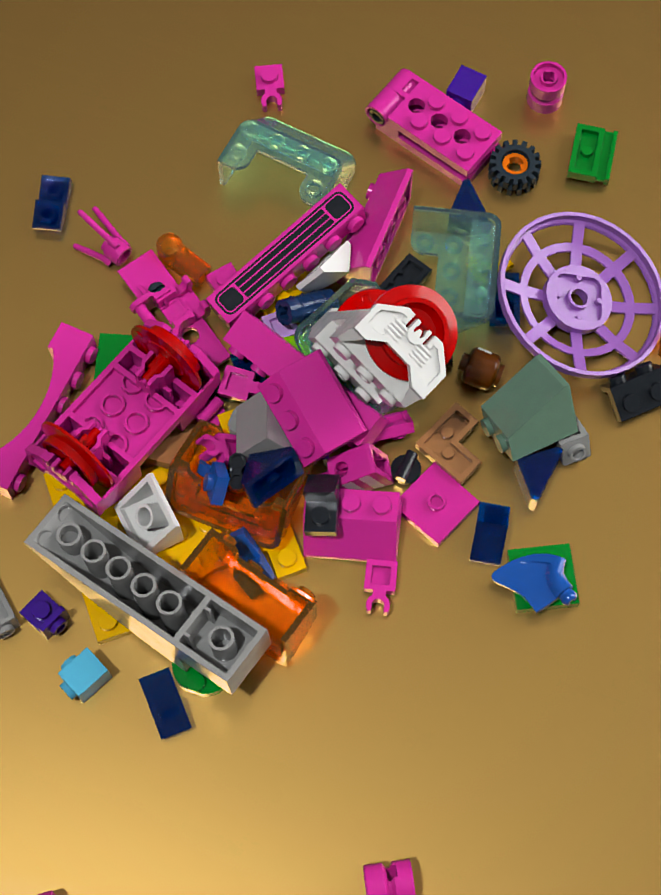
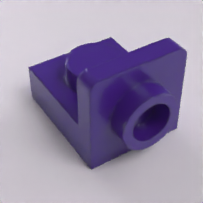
[19,590,70,640]

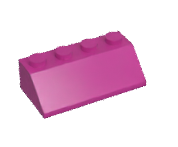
[337,168,413,291]

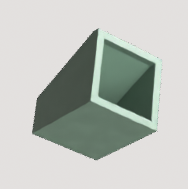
[480,354,578,462]

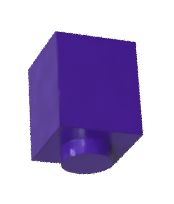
[446,65,487,112]

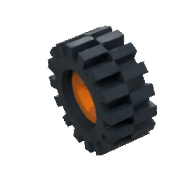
[488,140,541,196]

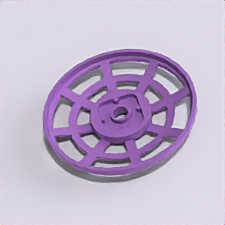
[497,211,661,379]

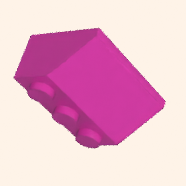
[258,349,367,467]
[303,489,402,562]

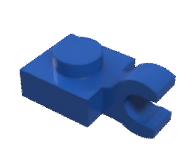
[197,459,230,506]

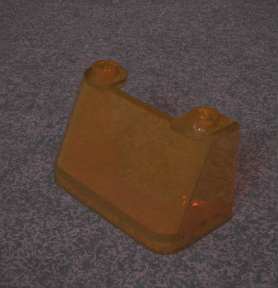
[165,419,314,549]

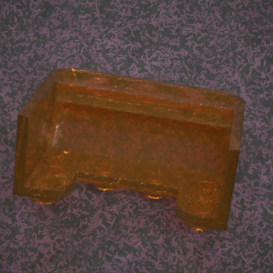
[180,528,317,666]

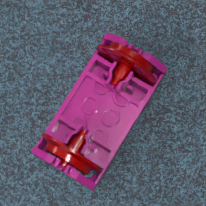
[25,318,221,517]

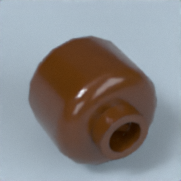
[458,347,505,391]

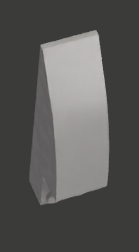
[24,494,272,695]

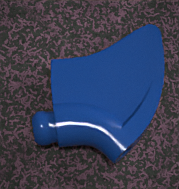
[491,553,577,614]

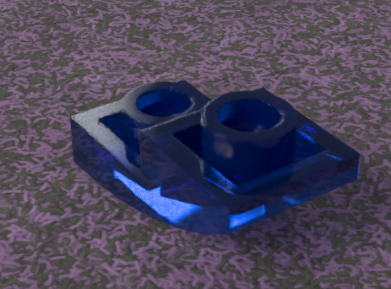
[32,175,72,232]

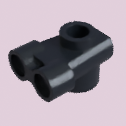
[227,453,254,494]

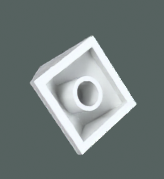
[114,473,184,554]

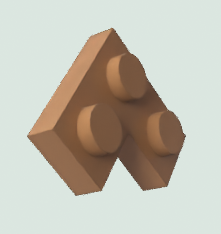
[415,402,481,485]

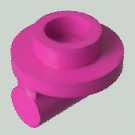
[195,396,225,429]

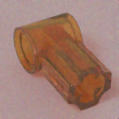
[156,233,212,288]

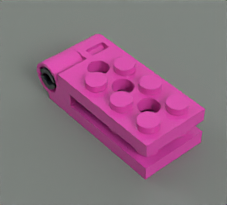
[365,68,502,189]

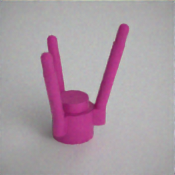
[73,206,132,267]

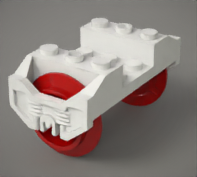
[308,284,458,408]

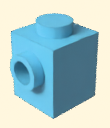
[58,648,112,703]

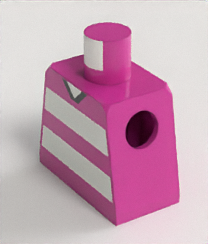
[321,443,395,490]

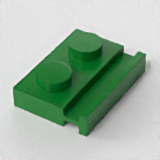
[567,123,618,185]

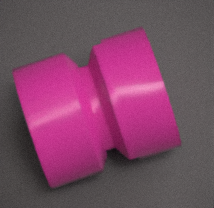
[526,61,567,114]
[363,859,416,895]

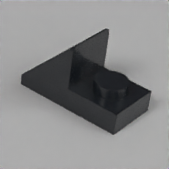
[303,474,340,536]

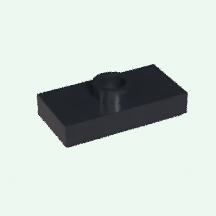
[377,253,432,291]

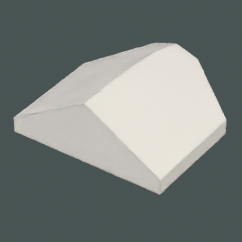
[296,240,351,293]

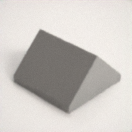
[236,392,299,460]

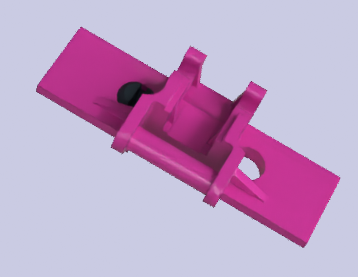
[118,249,231,379]

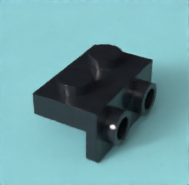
[600,361,661,422]

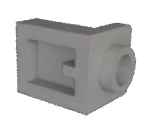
[555,415,591,466]

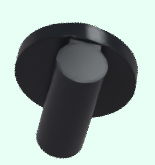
[391,450,421,485]

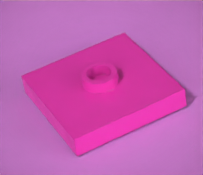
[401,462,480,547]

